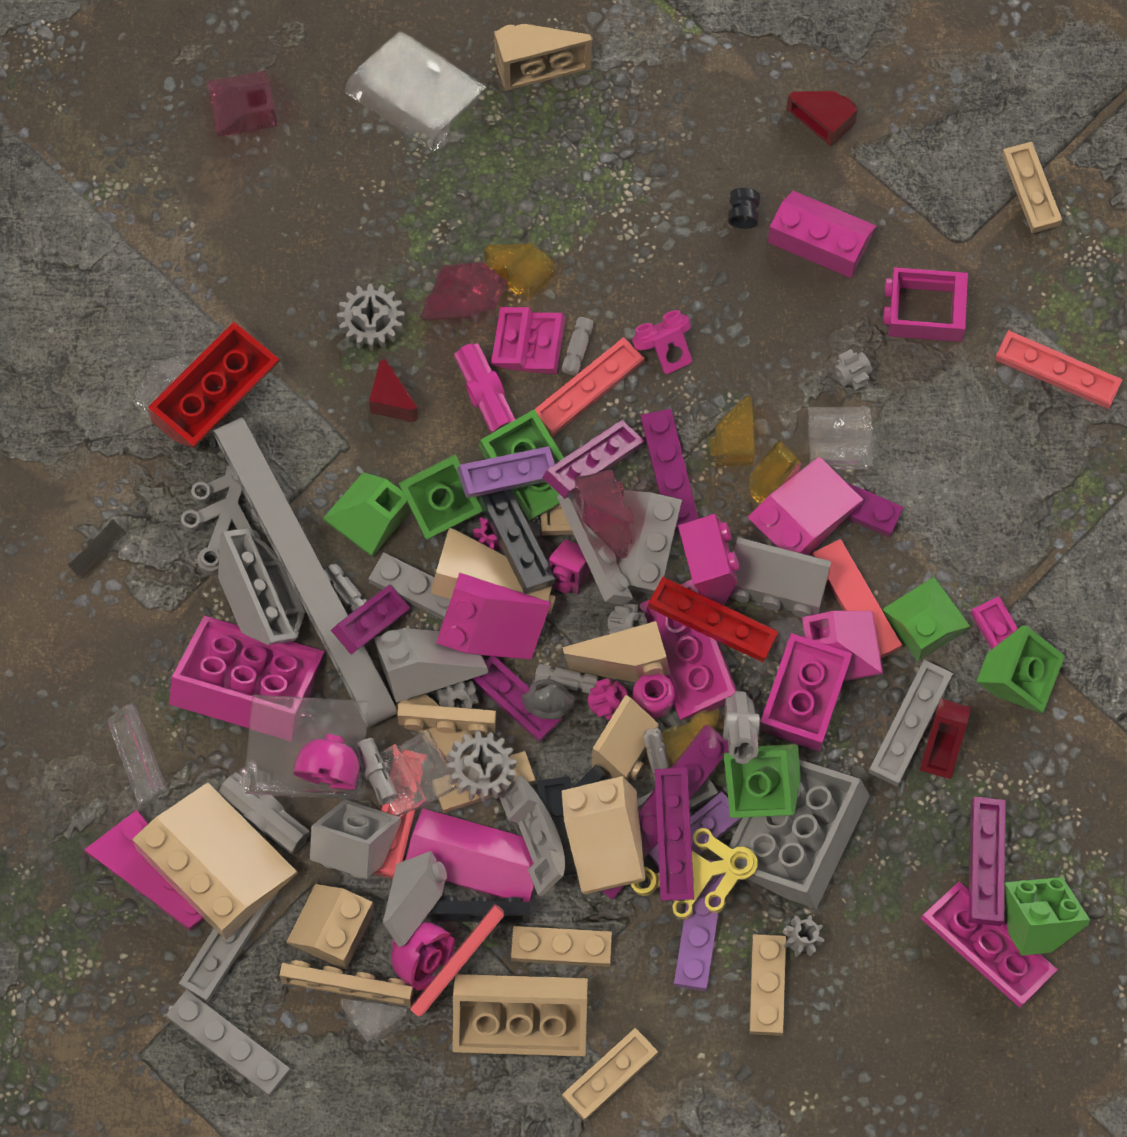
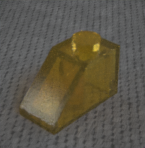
[709,396,755,467]
[748,440,801,503]

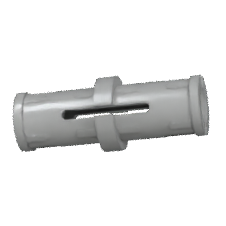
[355,738,399,805]

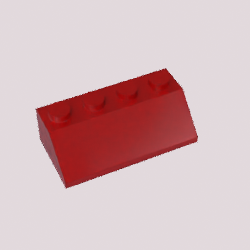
[148,322,280,448]

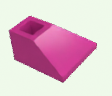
[802,611,883,682]

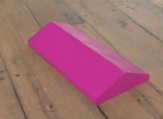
[639,579,737,720]
[406,809,534,902]
[920,882,1058,1008]

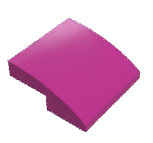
[491,307,566,374]

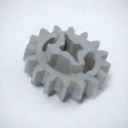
[337,284,405,351]
[445,731,517,802]

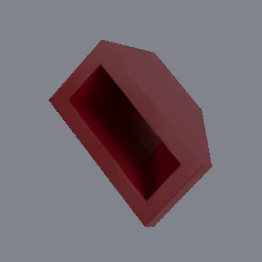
[786,91,858,147]
[920,698,971,779]

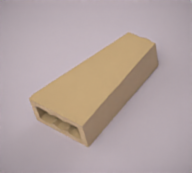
[430,528,556,614]

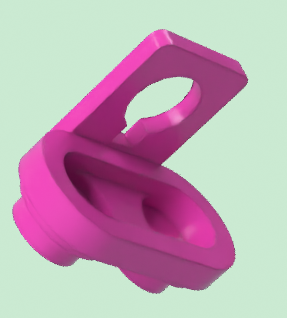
[632,310,692,374]

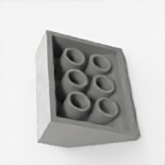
[722,760,870,909]

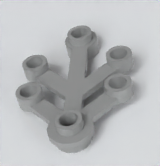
[181,466,260,575]

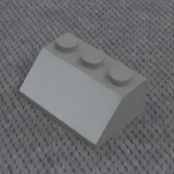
[607,490,682,595]
[730,537,831,618]

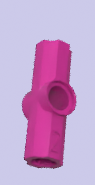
[454,343,515,434]

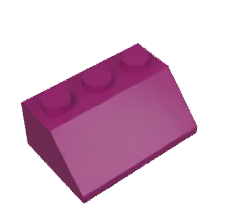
[768,191,877,278]

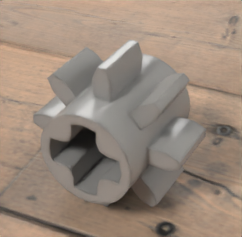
[834,349,872,390]
[608,603,647,634]
[437,681,478,709]
[782,915,824,957]

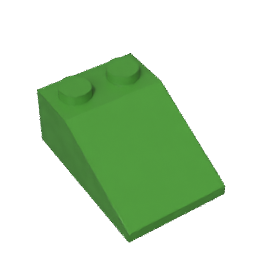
[478,409,583,522]

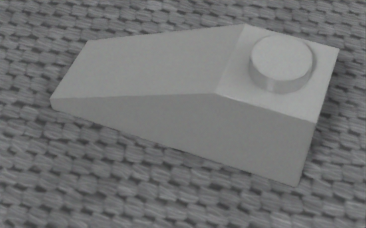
[383,851,447,947]

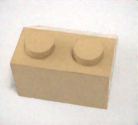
[592,695,658,782]
[287,884,374,970]

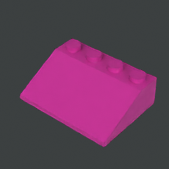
[169,616,325,741]

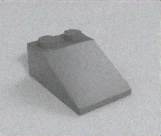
[374,628,488,702]

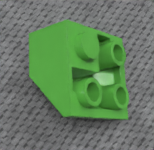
[323,472,412,557]
[1004,877,1090,956]

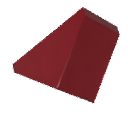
[369,359,418,422]

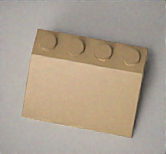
[132,782,297,941]

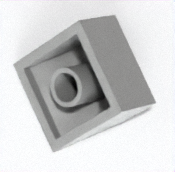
[310,799,401,879]

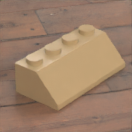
[453,974,588,1056]

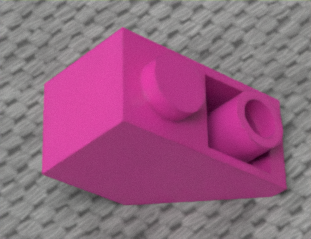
[549,539,590,595]

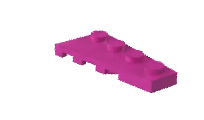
[84,810,205,931]

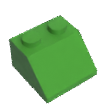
[724,744,801,818]

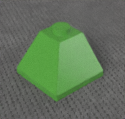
[398,455,483,540]
[882,577,970,661]
[976,626,1065,713]

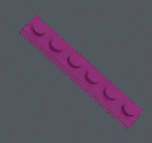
[601,725,728,900]

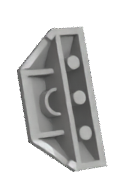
[218,528,305,645]

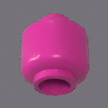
[633,673,675,718]

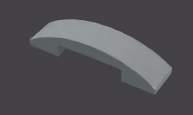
[499,776,565,896]

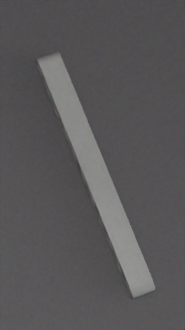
[213,417,397,728]

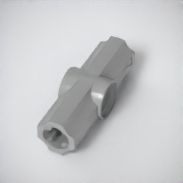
[723,691,760,764]
[218,772,310,855]

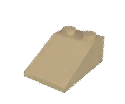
[494,24,592,91]
[562,621,671,682]
[562,776,645,894]

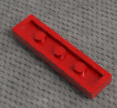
[647,576,778,663]

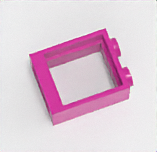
[883,267,968,342]

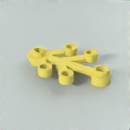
[631,828,758,919]

